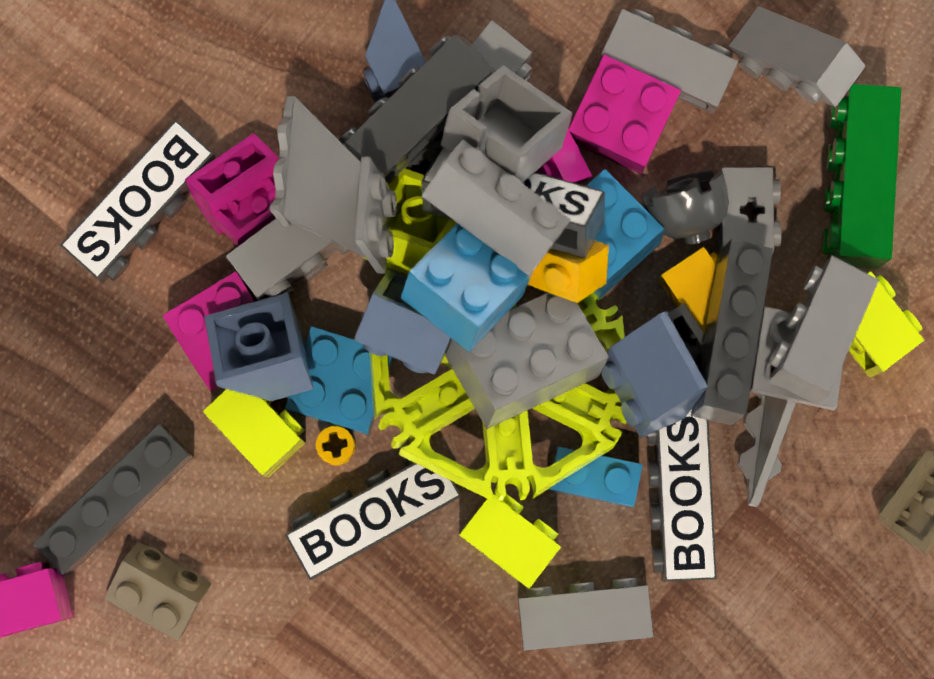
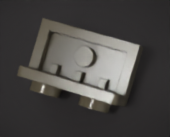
[878,449,934,556]
[104,542,211,641]

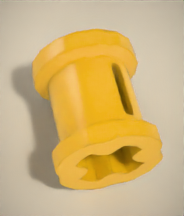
[316,426,356,466]

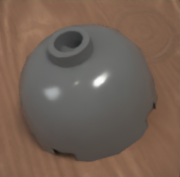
[641,170,729,244]

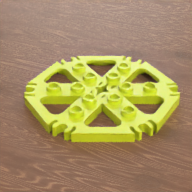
[369,275,627,501]

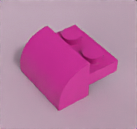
[185,133,279,247]

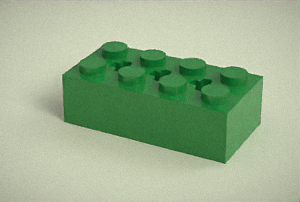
[821,84,902,269]

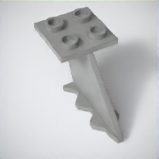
[270,96,397,273]
[737,307,843,507]

